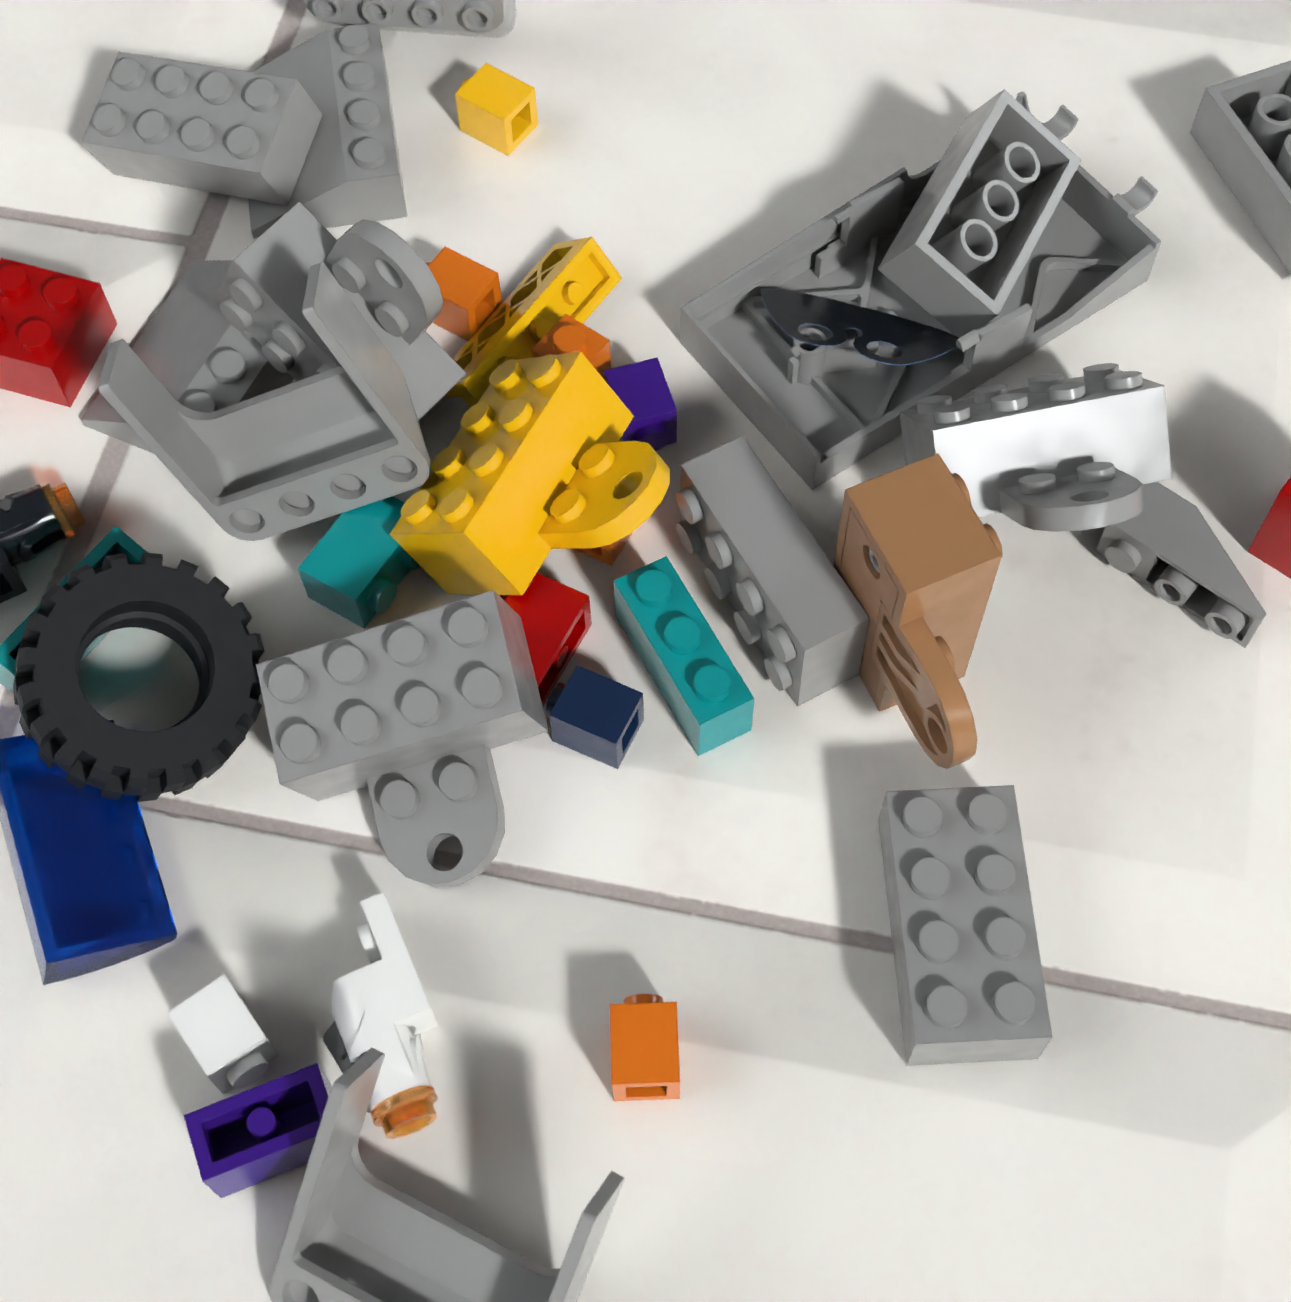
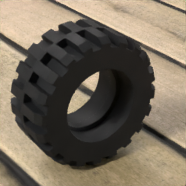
[13,552,265,802]

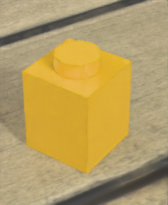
[455,63,538,156]

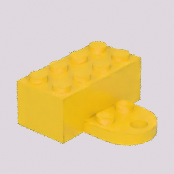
[389,352,670,595]

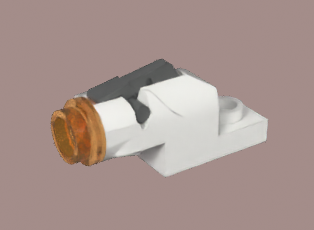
[323,891,438,1139]

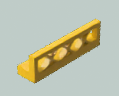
[443,237,622,408]

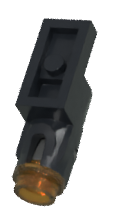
[0,482,86,603]

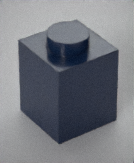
[545,665,644,769]

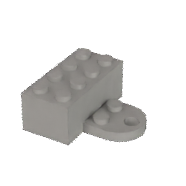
[215,202,466,421]
[899,363,1172,532]
[256,590,549,888]

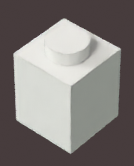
[167,974,279,1094]

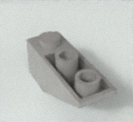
[1096,482,1266,648]

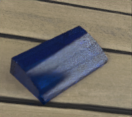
[0,720,178,985]

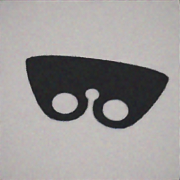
[760,288,959,365]

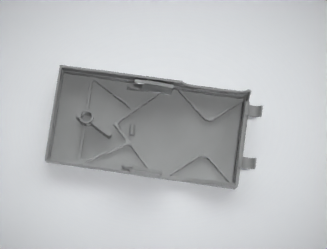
[680,91,1162,490]

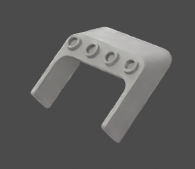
[304,0,516,38]
[98,262,430,541]
[270,1047,625,1302]

